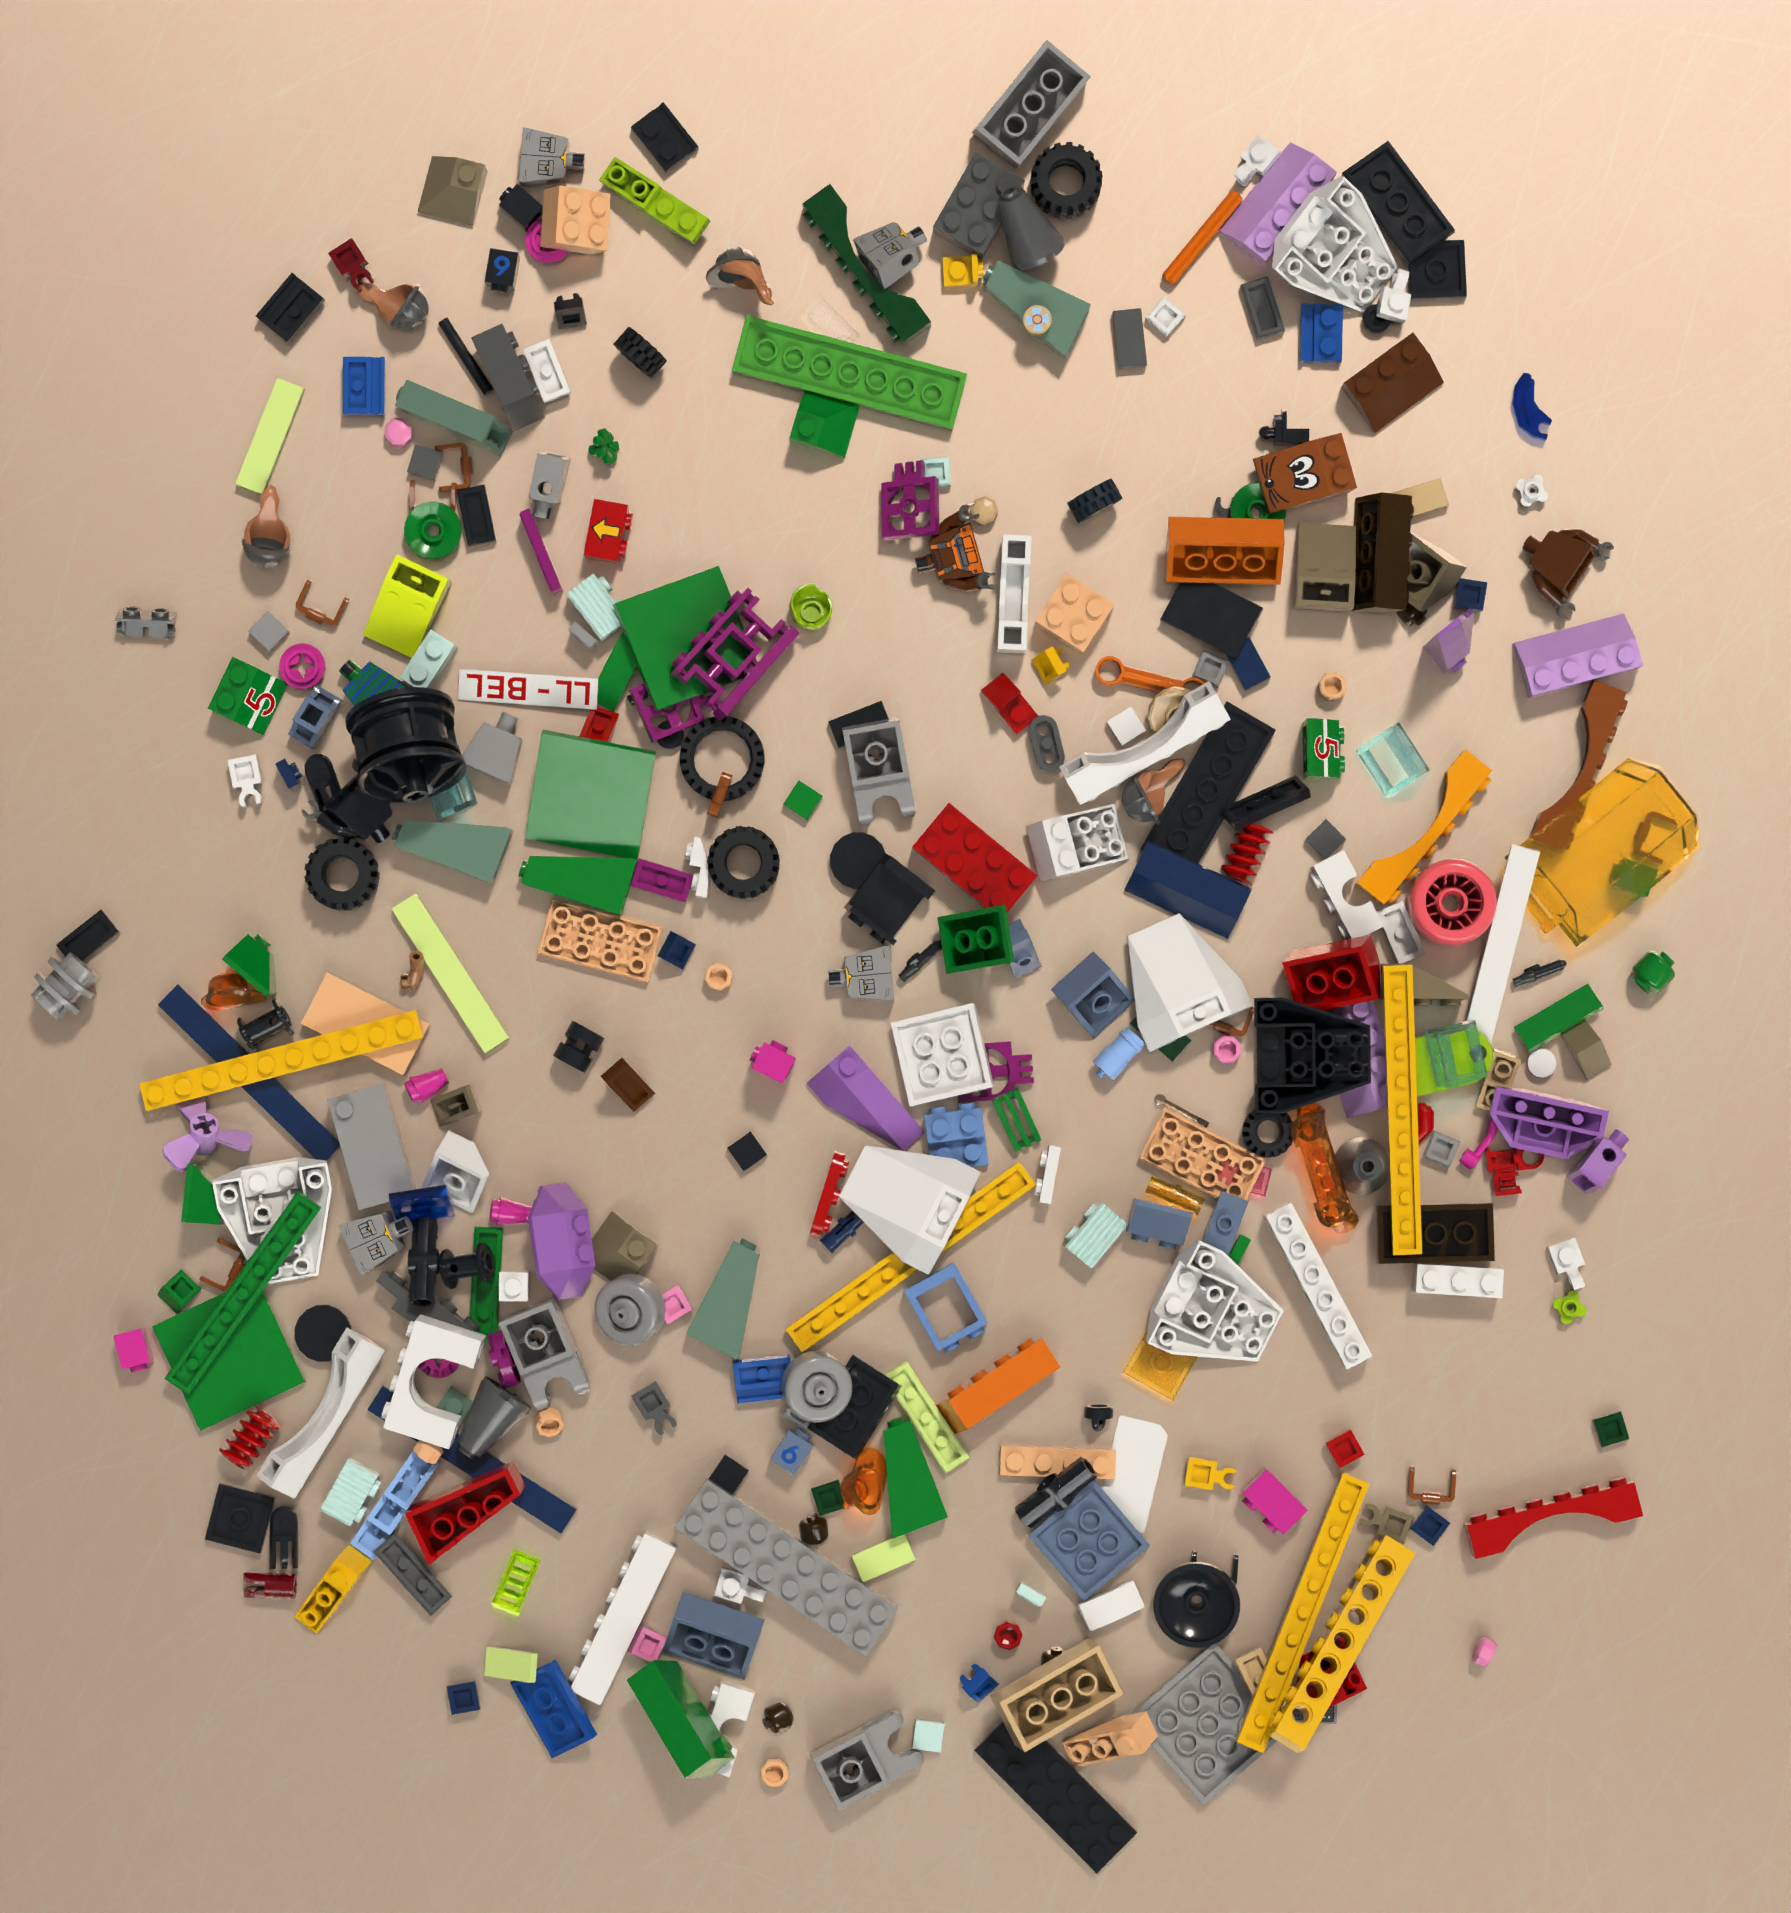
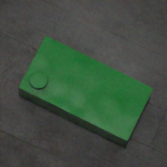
[627,1660,735,1778]

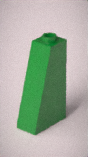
[518,856,638,916]
[883,1416,948,1538]

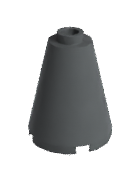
[998,186,1065,270]
[1332,1137,1389,1195]
[457,1376,532,1459]

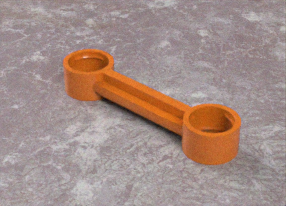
[1095,656,1205,693]

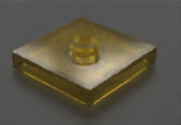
[1123,1328,1198,1401]

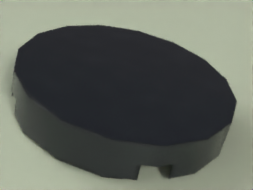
[830,832,885,889]
[295,1305,352,1362]

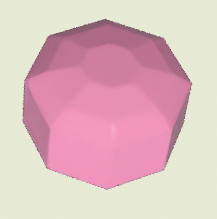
[385,418,413,446]
[1213,1036,1241,1063]
[1473,1637,1497,1667]

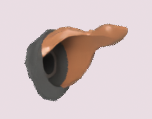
[706,247,774,305]
[357,282,429,329]
[242,485,291,568]
[1121,758,1185,825]

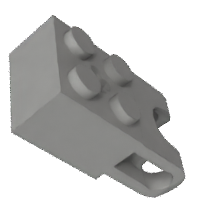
[842,717,916,826]
[499,1297,591,1411]
[810,1710,924,1810]

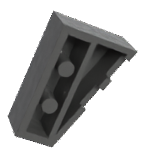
[471,324,545,431]

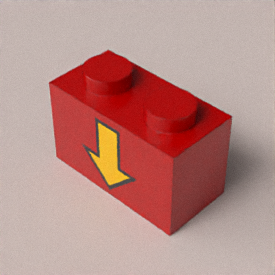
[583,499,633,564]

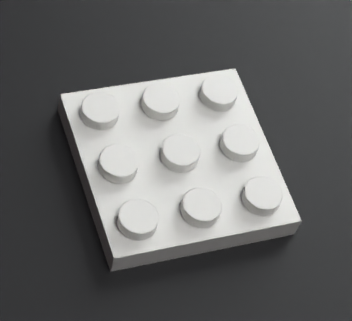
[891,1003,994,1107]

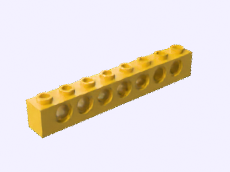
[1268,1535,1415,1754]

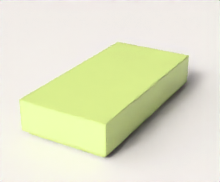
[852,1534,916,1582]
[484,1646,538,1683]

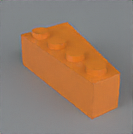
[936,1338,1060,1434]

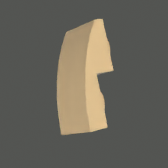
[1476,1049,1521,1111]

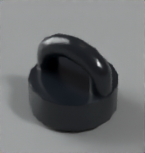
[1084,1404,1113,1432]

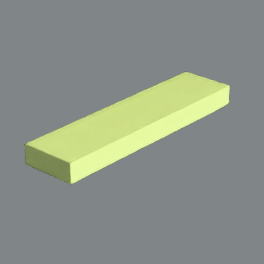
[235,378,305,494]
[885,1361,969,1473]

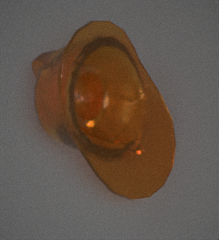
[201,971,266,1010]
[840,1447,887,1515]

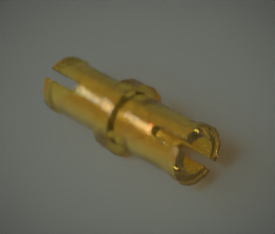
[1145,1176,1205,1215]

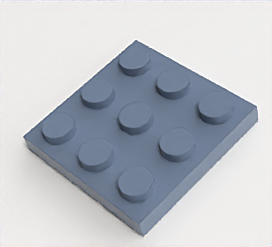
[1028,1480,1150,1602]

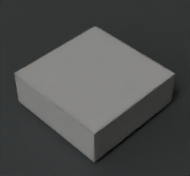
[248,611,290,652]
[569,622,598,651]
[1192,650,1229,688]
[1422,1130,1461,1168]

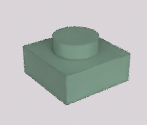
[436,1386,473,1425]

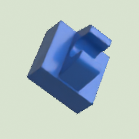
[960,1664,999,1703]

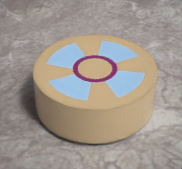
[1023,305,1052,335]

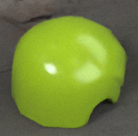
[789,584,833,630]

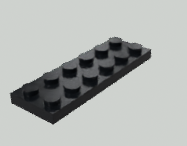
[1140,701,1276,863]
[974,1721,1137,1873]

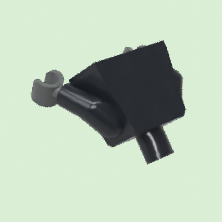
[302,759,393,843]

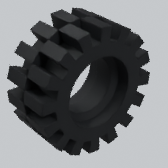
[613,327,667,378]
[1242,1109,1295,1158]

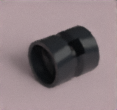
[553,1020,605,1073]

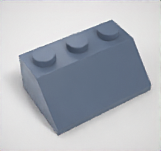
[663,1592,765,1680]

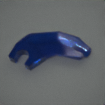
[1512,372,1552,441]

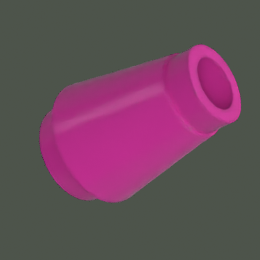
[404,1068,449,1103]
[489,1197,532,1225]

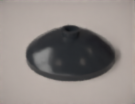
[1153,1562,1240,1648]

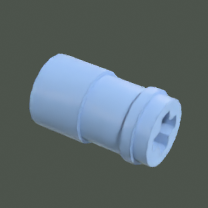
[1092,1027,1145,1081]

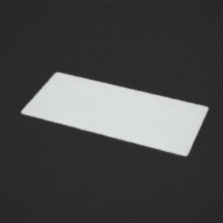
[1102,1415,1168,1533]

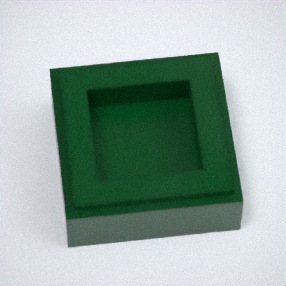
[1592,1411,1629,1447]
[811,1479,847,1516]

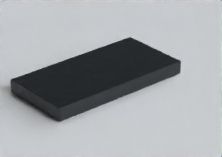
[1342,141,1455,265]

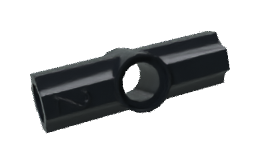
[408,1217,440,1307]
[1015,1457,1097,1528]

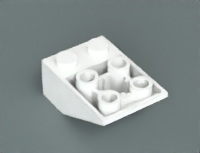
[1026,804,1129,882]

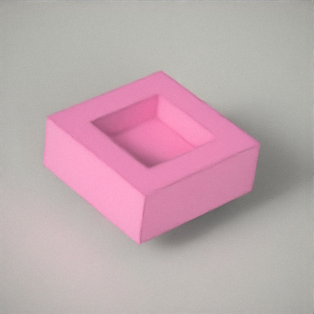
[662,1285,693,1324]
[627,1625,667,1662]

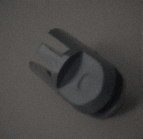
[304,754,341,812]
[269,1506,298,1569]

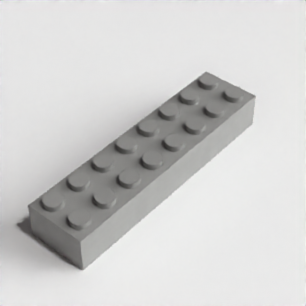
[674,1477,899,1657]

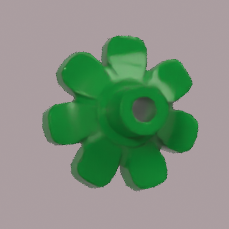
[588,428,620,465]

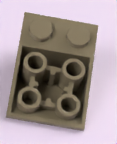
[1294,523,1356,612]
[1378,964,1469,1006]

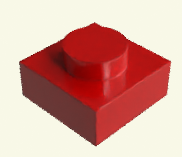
[1325,1429,1365,1469]

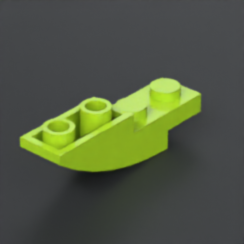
[599,157,711,245]

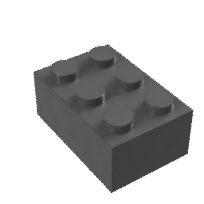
[933,152,1025,260]

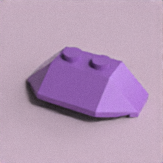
[1489,1086,1609,1159]
[528,1182,596,1300]

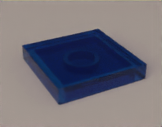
[389,1185,455,1223]

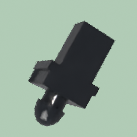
[1259,409,1309,446]

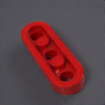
[810,1151,850,1237]

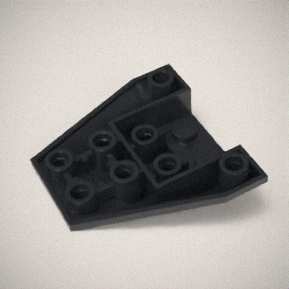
[1254,998,1371,1113]

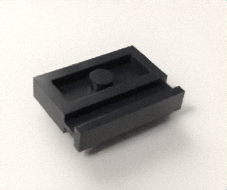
[631,102,699,174]
[256,273,325,344]

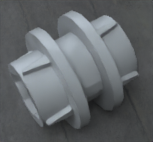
[31,952,98,1020]

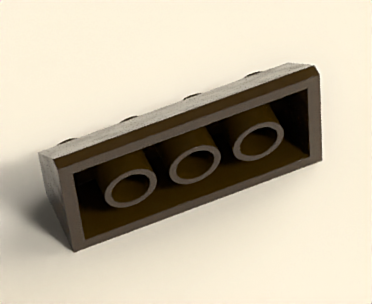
[1351,492,1414,612]

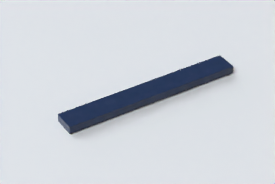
[158,984,340,1161]
[367,1385,577,1533]

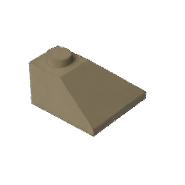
[418,156,487,226]
[1407,532,1467,612]
[592,1211,658,1281]

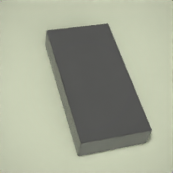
[1240,276,1285,340]
[1112,308,1147,369]

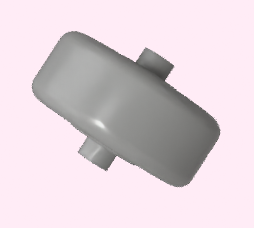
[595,1274,666,1345]
[781,1351,852,1423]

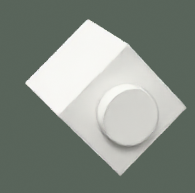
[499,1271,530,1301]

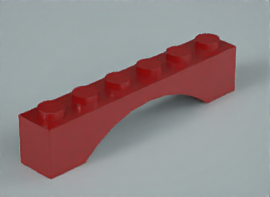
[1464,1477,1643,1559]

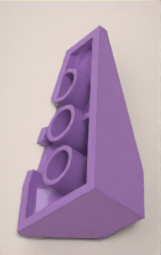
[1423,608,1474,673]
[807,1046,925,1151]

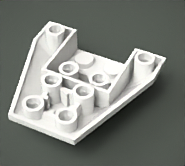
[1272,176,1398,313]
[1127,913,1253,1053]
[839,1145,981,1275]
[212,1157,332,1284]
[1146,1240,1284,1362]

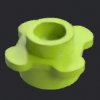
[1553,1291,1587,1324]

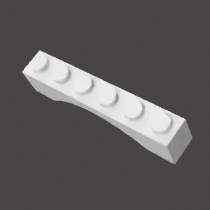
[1059,681,1231,805]
[256,1328,385,1499]

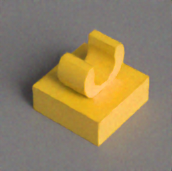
[1031,646,1070,684]

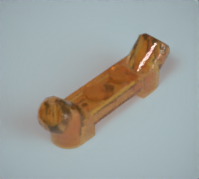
[1291,1103,1359,1234]

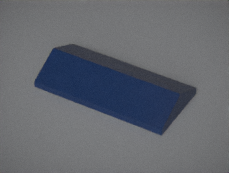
[1124,840,1252,939]

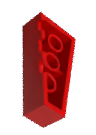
[405,1461,526,1565]

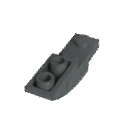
[376,1271,482,1334]

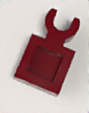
[328,238,374,292]

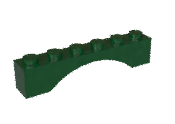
[801,184,931,346]

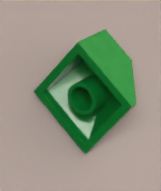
[789,391,860,458]
[222,934,277,998]
[181,1164,224,1225]

